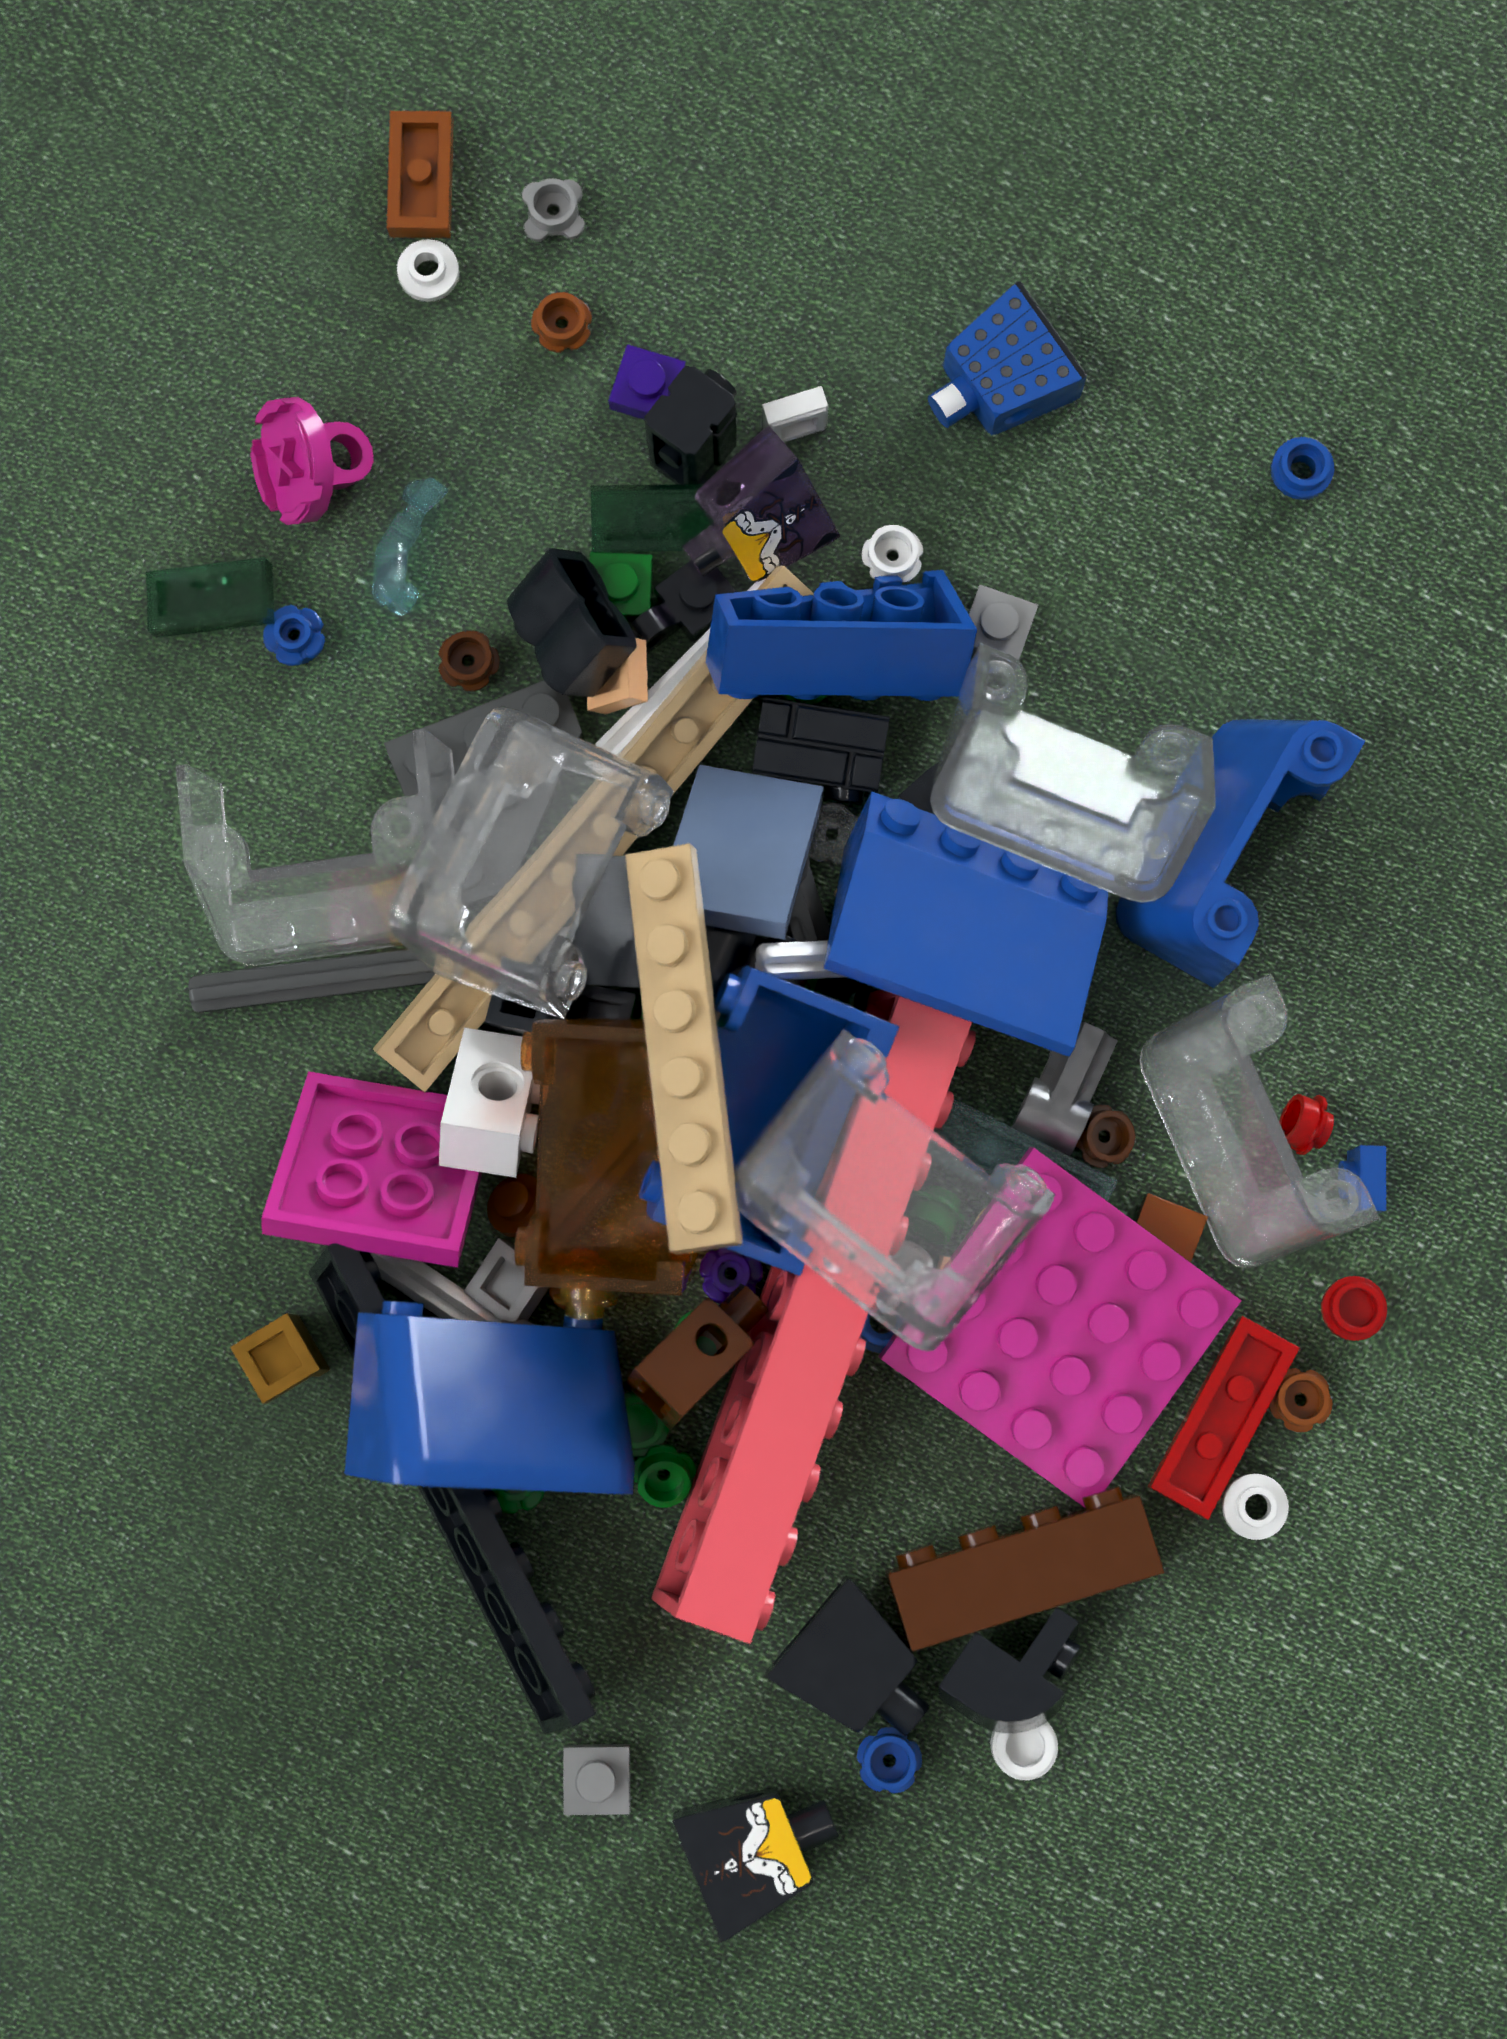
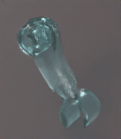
[372,478,448,616]

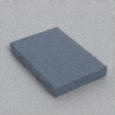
[673,765,824,940]

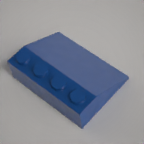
[823,791,1109,1057]

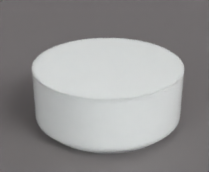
[990,1722,1058,1780]

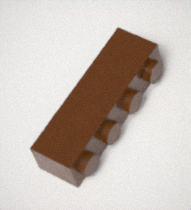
[885,1486,1165,1652]

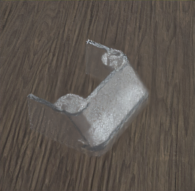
[175,728,468,966]

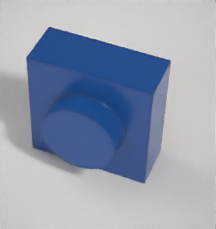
[1337,1145,1386,1215]

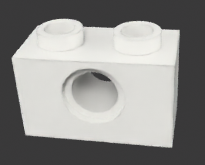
[439,1028,550,1178]

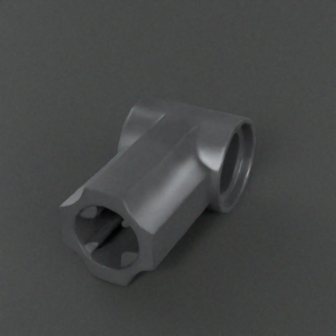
[1011,1022,1118,1156]

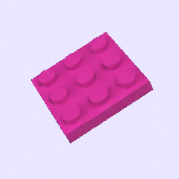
[261,1071,482,1268]

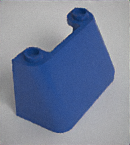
[1116,719,1366,988]
[639,965,900,1276]
[344,1301,635,1494]

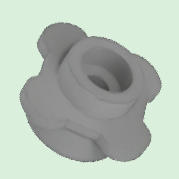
[522,178,585,242]

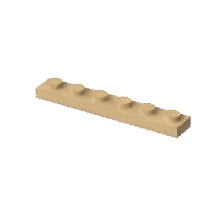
[625,843,743,1254]

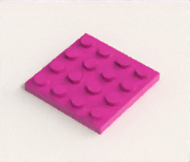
[878,1147,1242,1508]

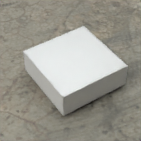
[762,386,828,446]

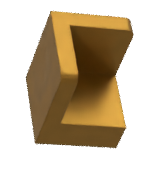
[230,1313,330,1404]

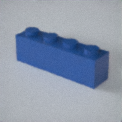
[706,570,977,701]

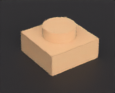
[587,638,648,714]

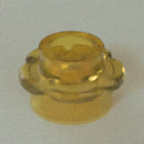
[553,1272,618,1320]

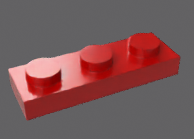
[1147,1316,1300,1520]

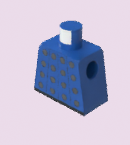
[928,281,1087,435]

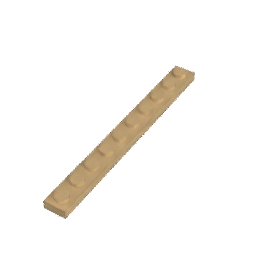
[373,566,814,1092]

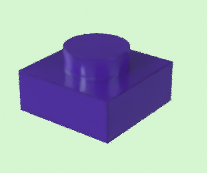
[608,344,686,419]

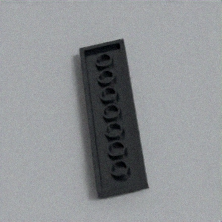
[308,1243,596,1734]

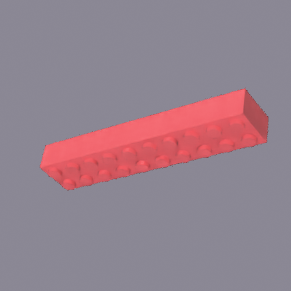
[651,990,976,1644]

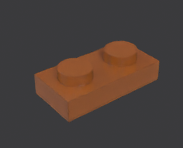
[387,111,454,238]

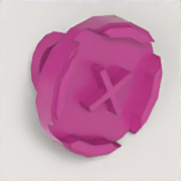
[251,397,374,525]

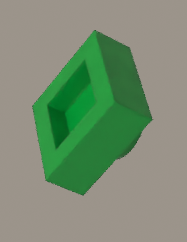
[590,552,653,621]

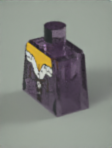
[681,426,840,582]

